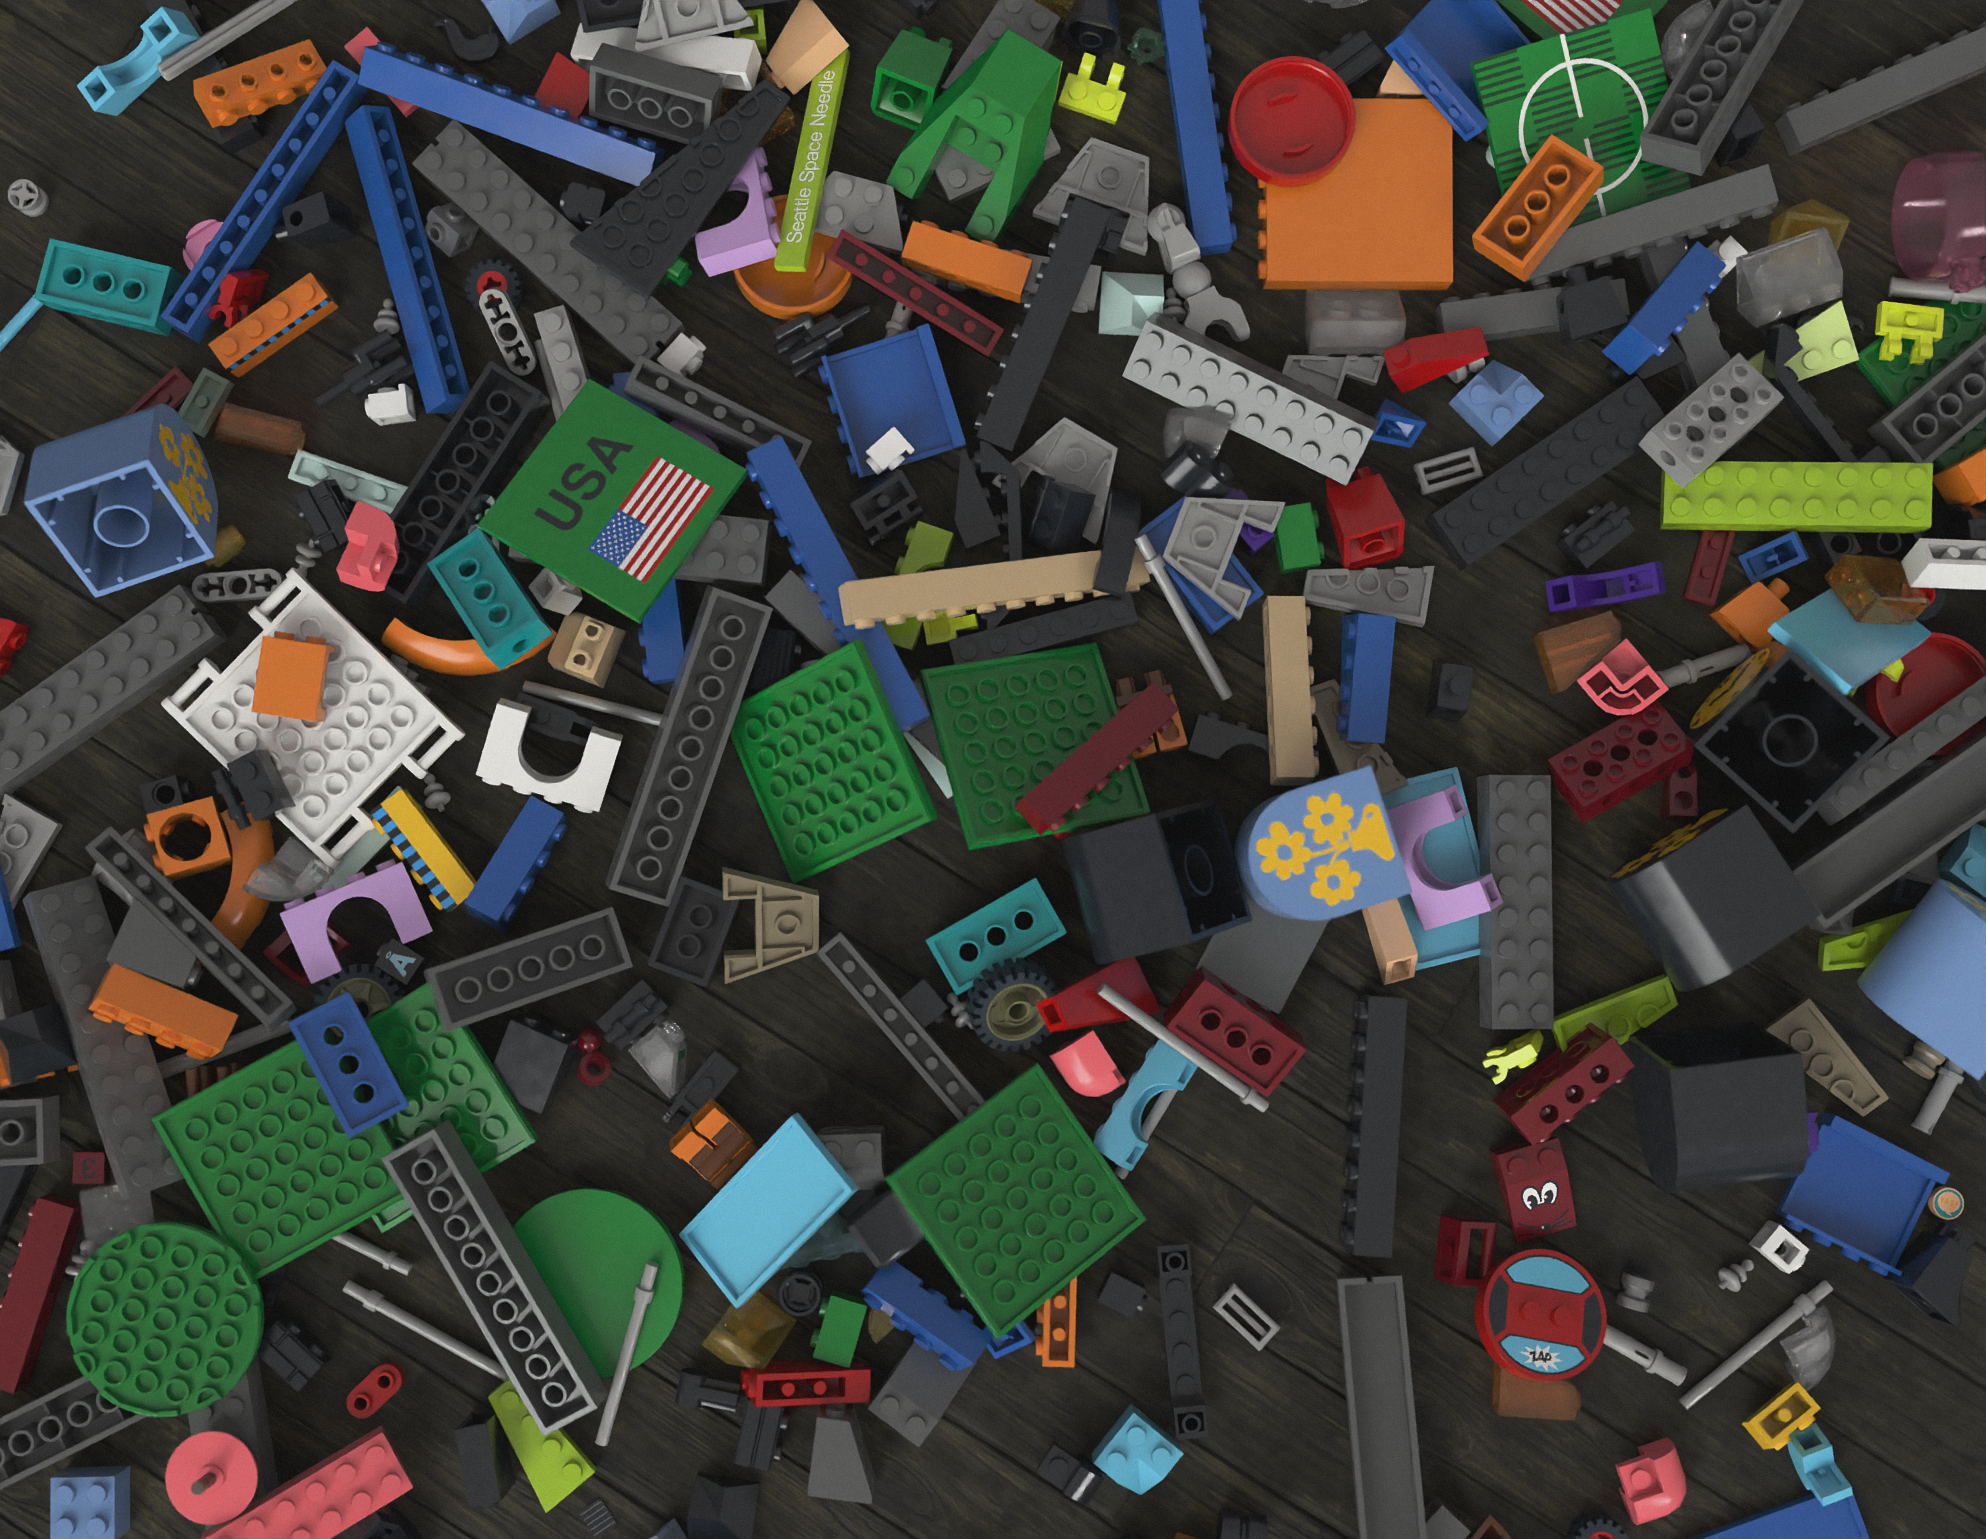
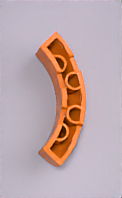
[381,617,557,676]
[210,801,277,951]

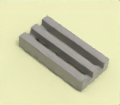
[1413,447,1483,495]
[1212,1282,1281,1351]

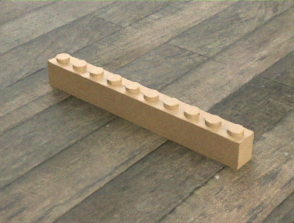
[838,546,1150,630]

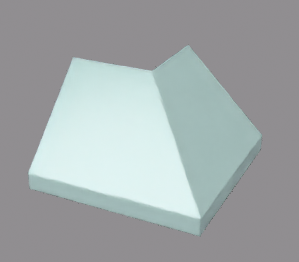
[1099,272,1164,336]

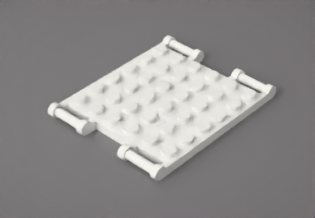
[161,567,466,869]

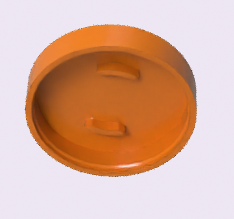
[733,194,854,320]

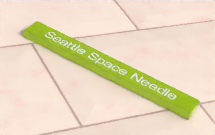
[774,48,850,272]

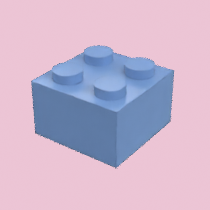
[50,1466,130,1539]

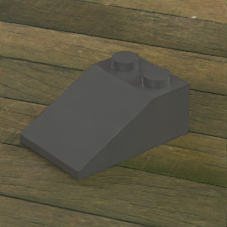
[868,1340,977,1447]

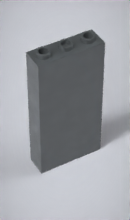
[1193,890,1330,1014]

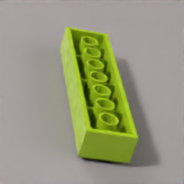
[1660,461,1933,533]

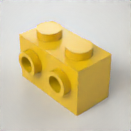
[1742,1382,1821,1451]

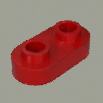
[346,1362,405,1419]

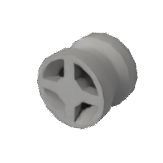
[8,179,49,217]

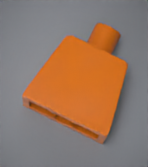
[1709,578,1790,654]

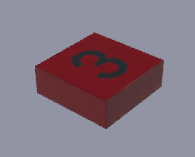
[72,1151,109,1184]

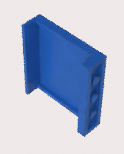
[1384,0,1531,142]
[817,323,966,479]
[1775,1112,1950,1277]

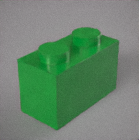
[1273,502,1324,574]
[810,1289,868,1368]

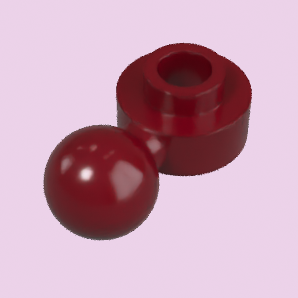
[577,1028,611,1086]

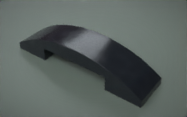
[1092,486,1141,598]

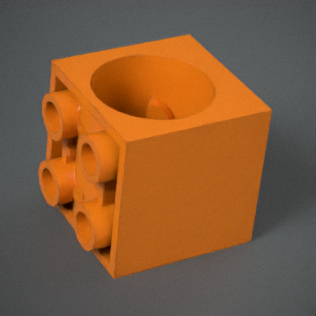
[143,796,233,882]

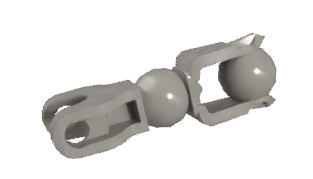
[1147,203,1250,342]

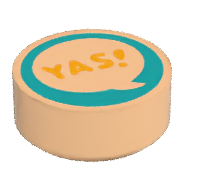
[1928,1186,1964,1220]

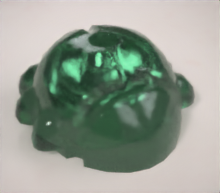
[1128,28,1165,65]

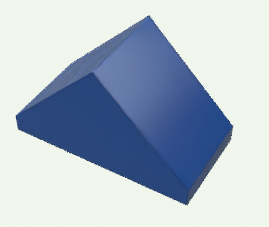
[1370,397,1427,448]
[1738,530,1810,584]
[981,1317,1036,1359]

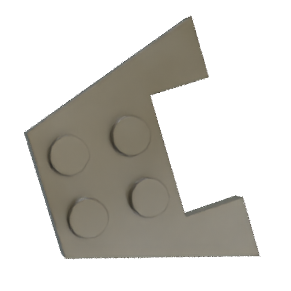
[722,867,819,984]

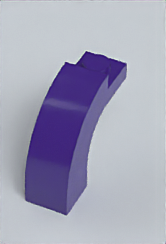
[1545,562,1666,612]

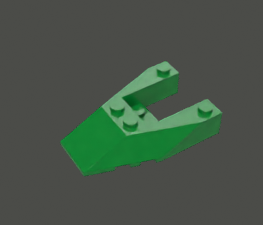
[885,29,1063,245]

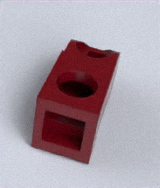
[1660,762,1698,821]

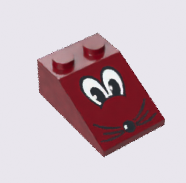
[1489,1135,1577,1243]

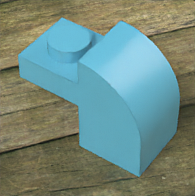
[1787,1423,1853,1506]

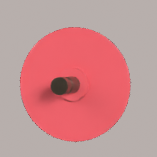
[165,1431,258,1525]

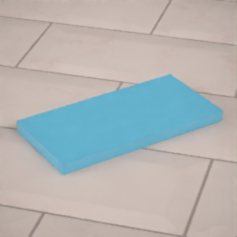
[1767,573,1932,696]
[1381,767,1480,971]
[679,1113,859,1309]

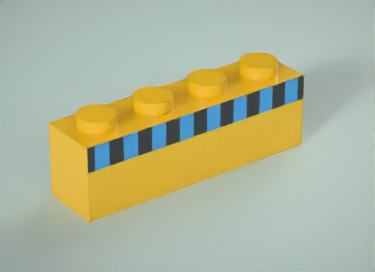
[370,789,477,912]

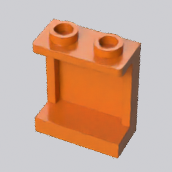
[251,631,335,722]

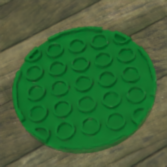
[513,1187,685,1378]
[66,1221,264,1417]

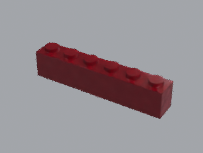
[826,229,1004,356]
[1014,681,1179,836]
[0,1193,87,1394]

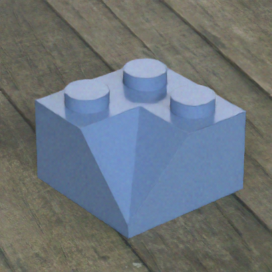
[481,0,561,45]
[1448,360,1544,447]

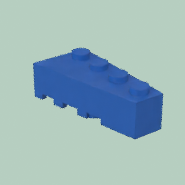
[1602,241,1727,375]
[1336,613,1396,743]
[464,796,567,933]
[860,1262,993,1371]

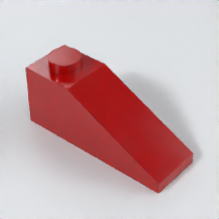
[1383,327,1490,394]

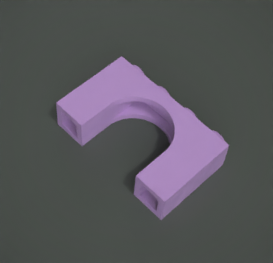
[695,147,781,277]
[1386,784,1503,931]
[280,858,433,984]

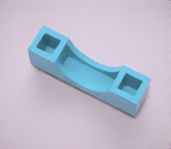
[77,6,200,116]
[1093,1039,1198,1171]

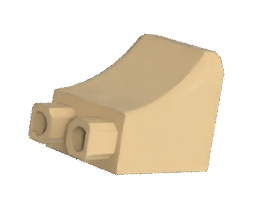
[548,611,627,688]

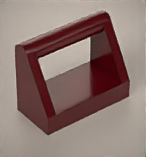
[263,918,351,988]
[1434,1215,1497,1286]

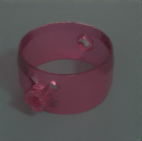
[1891,150,1986,294]

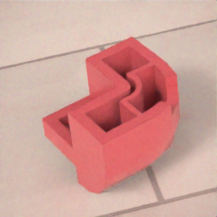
[336,501,400,592]
[1576,638,1669,715]
[1050,1029,1126,1097]
[1615,1437,1687,1525]

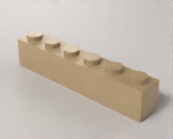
[1262,596,1319,786]

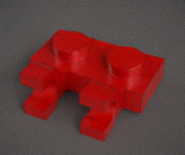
[208,269,269,328]

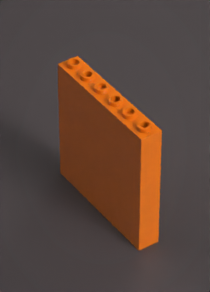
[1258,98,1453,290]

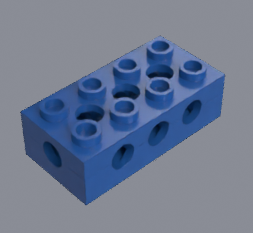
[1138,495,1264,636]
[288,991,409,1138]

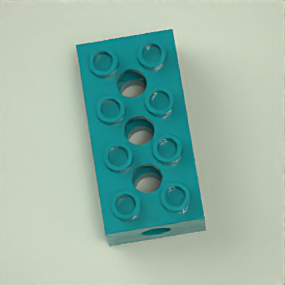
[34,238,185,336]
[427,528,553,670]
[925,878,1067,995]

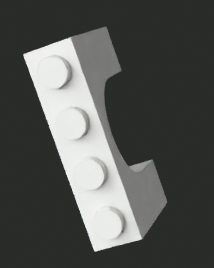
[476,698,623,813]

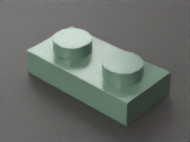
[178,367,235,438]

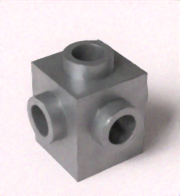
[424,201,479,257]

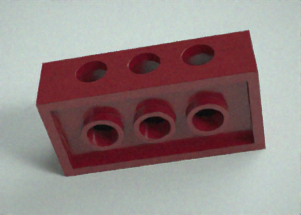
[1547,699,1694,823]
[1163,966,1307,1098]
[1492,1022,1635,1146]

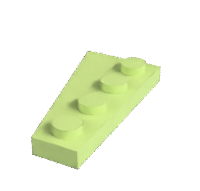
[1747,300,1860,382]

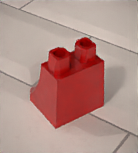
[1326,466,1405,570]

